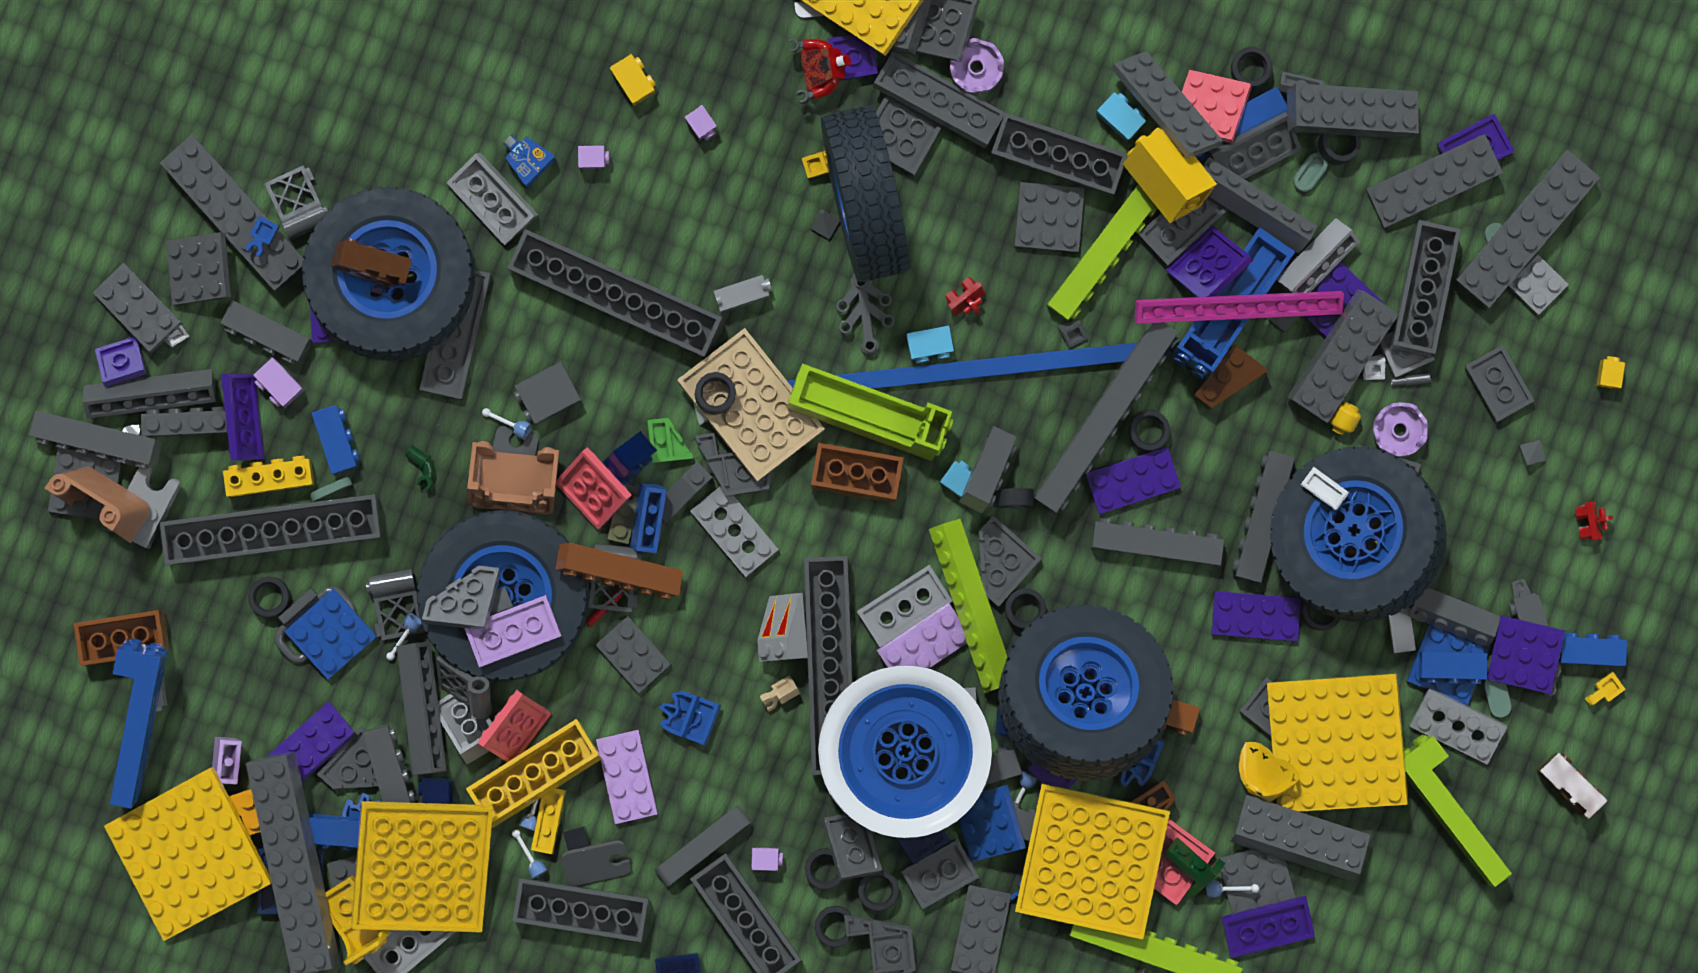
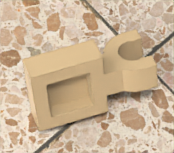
[760,675,800,712]

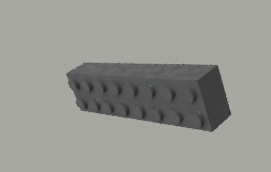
[160,134,304,293]
[1453,150,1601,310]

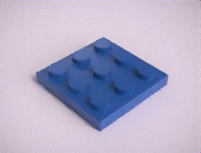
[284,588,377,679]
[1406,624,1491,705]
[959,785,1026,862]

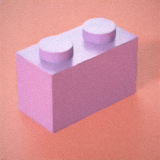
[254,357,304,408]
[212,737,242,784]

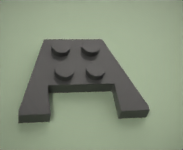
[694,433,771,497]
[844,915,916,973]

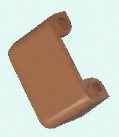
[467,441,559,514]
[45,467,150,543]

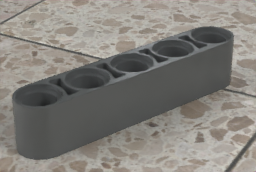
[654,805,751,887]

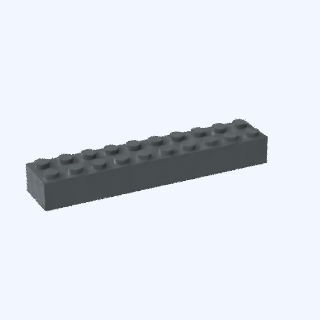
[507,229,723,359]
[1034,322,1179,512]
[160,494,383,566]
[804,556,852,775]
[246,752,340,973]

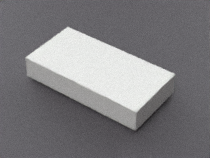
[1301,467,1349,510]
[1388,608,1416,653]

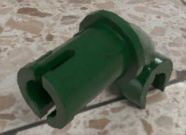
[405,445,434,490]

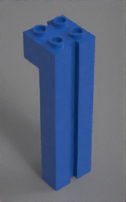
[1171,227,1295,380]
[110,639,168,809]

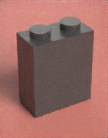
[514,362,582,425]

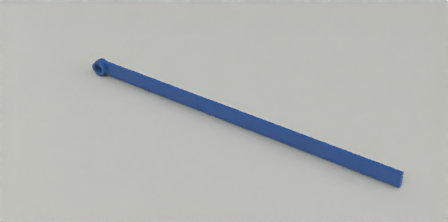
[787,343,1171,389]

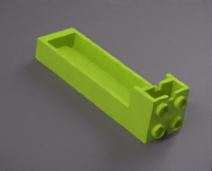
[786,363,953,461]
[1404,734,1512,887]

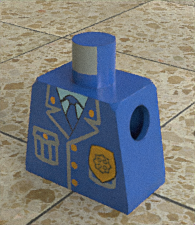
[503,135,556,188]

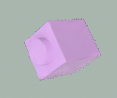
[685,105,717,141]
[578,146,609,170]
[752,847,783,871]

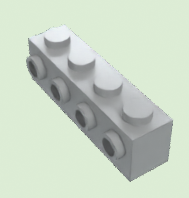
[1276,218,1360,293]

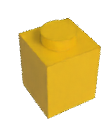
[1596,356,1625,390]

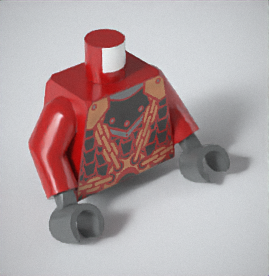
[788,38,851,105]

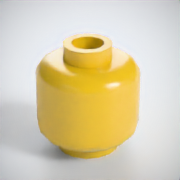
[1329,402,1361,435]

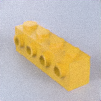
[223,456,315,498]

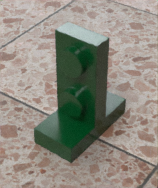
[1164,837,1225,896]

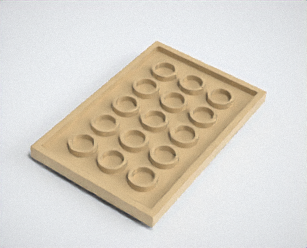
[677,328,825,482]

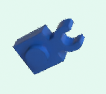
[246,216,280,257]

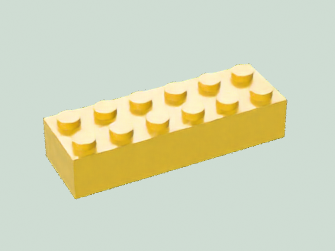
[466,719,603,828]

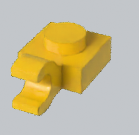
[1585,672,1626,706]

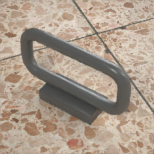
[274,586,356,663]

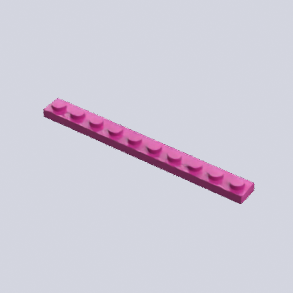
[1134,291,1344,324]

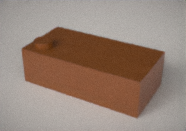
[811,443,903,504]
[74,610,170,666]

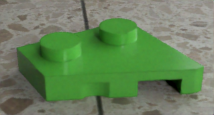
[646,418,693,463]

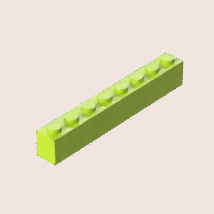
[1047,184,1158,321]
[929,519,1007,693]
[1069,924,1243,973]

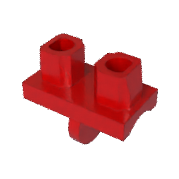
[945,277,986,317]
[1575,501,1613,541]

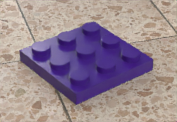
[1166,225,1253,297]
[1303,261,1385,337]
[1487,616,1566,694]

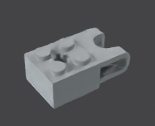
[107,466,181,549]

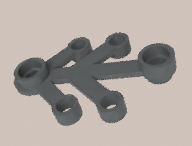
[836,274,895,355]

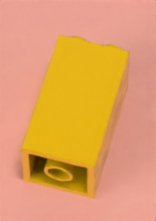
[1123,127,1217,223]

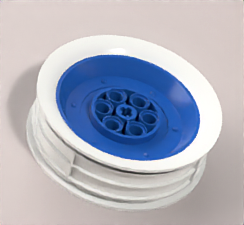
[818,666,992,838]

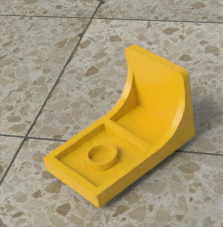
[325,875,391,966]

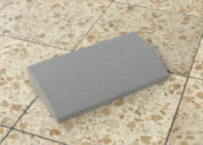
[446,152,538,245]

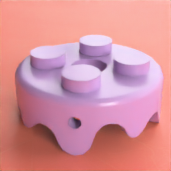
[950,38,1004,94]
[1373,402,1428,457]

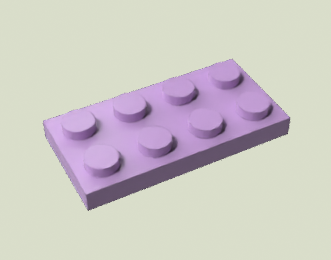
[465,595,562,667]
[877,603,967,669]
[596,730,658,824]

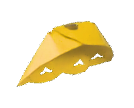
[1239,742,1299,802]

